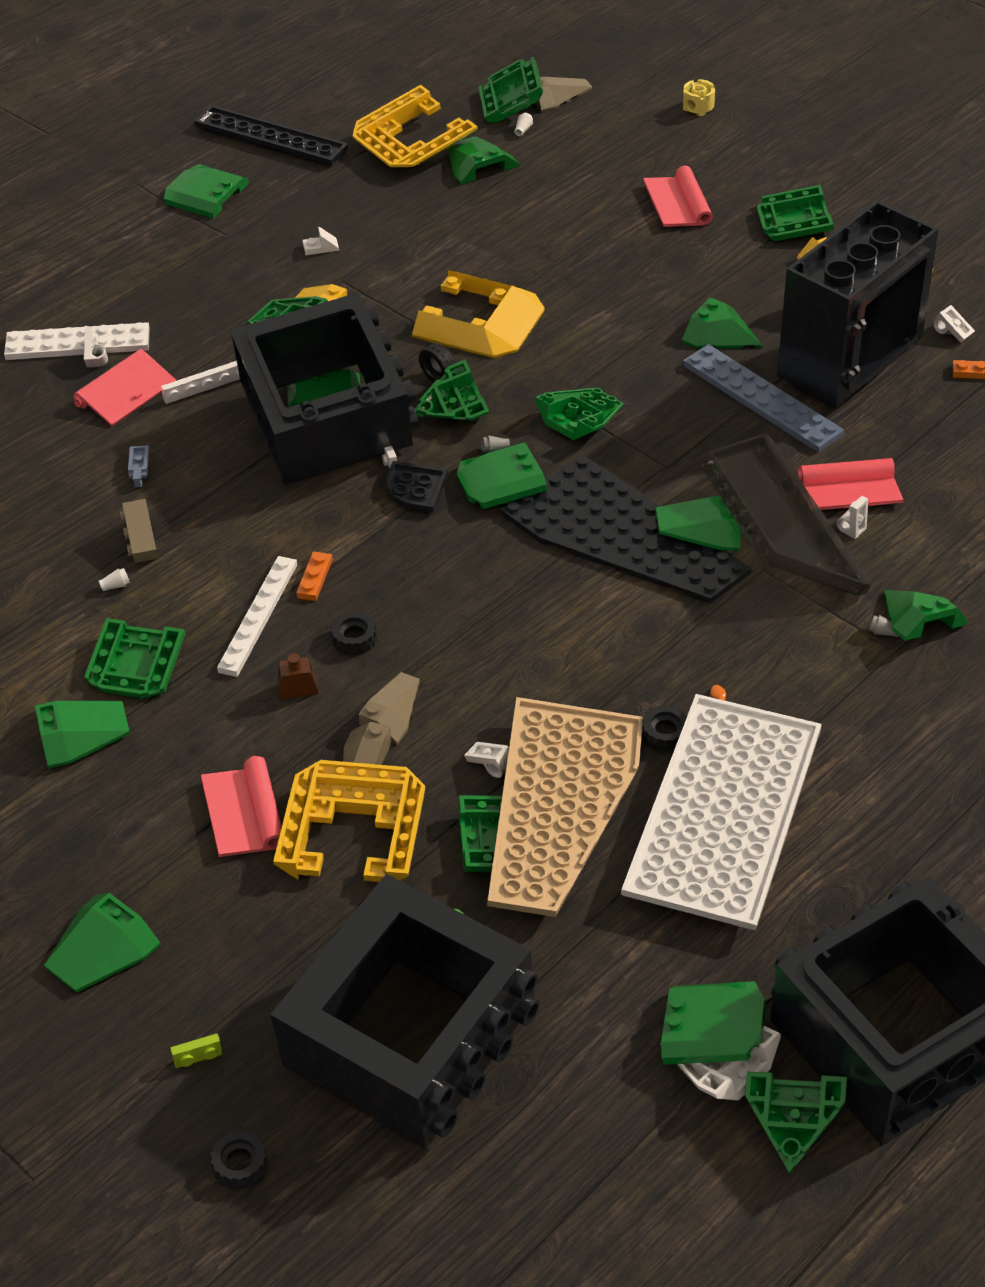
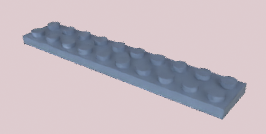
[683,344,845,453]

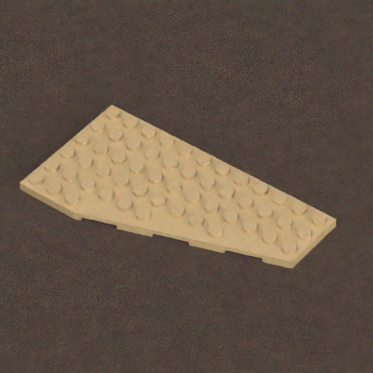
[487,697,643,917]

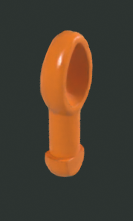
[710,685,726,701]

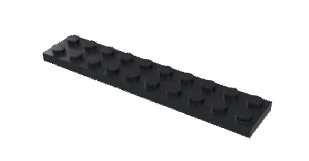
[194,105,348,165]

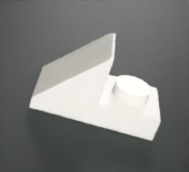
[303,227,339,255]

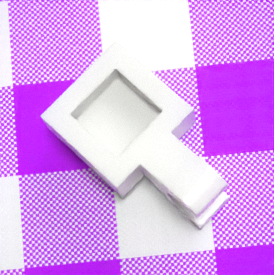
[382,446,397,469]

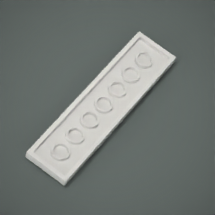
[4,322,150,360]

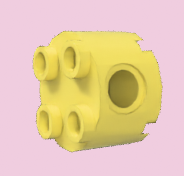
[683,79,715,116]

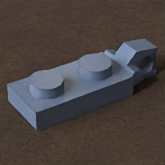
[128,445,150,488]

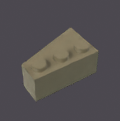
[120,499,158,563]

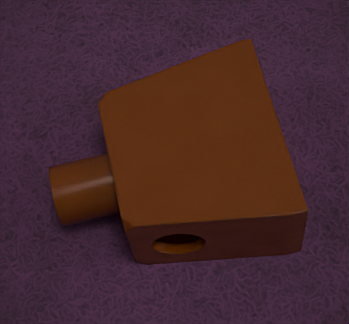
[277,653,319,700]

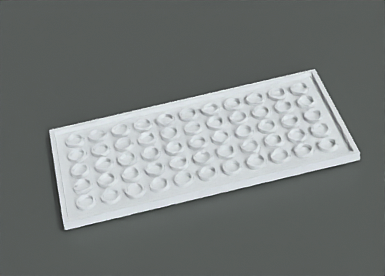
[621,694,821,931]

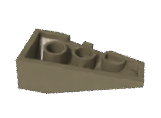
[534,77,592,113]
[359,672,420,745]
[343,722,392,765]

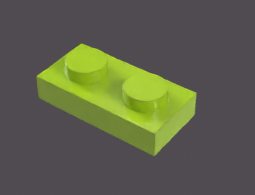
[170,1033,223,1068]

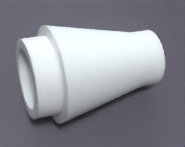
[514,113,533,136]
[99,568,130,592]

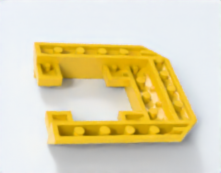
[353,85,478,167]
[412,270,545,358]
[273,760,425,882]

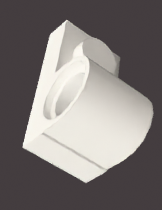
[933,305,975,343]
[84,327,108,367]
[837,496,868,539]
[464,742,509,778]

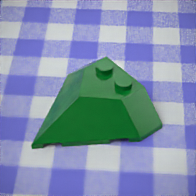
[682,298,762,349]
[415,360,490,420]
[883,590,968,641]
[745,1071,847,1174]

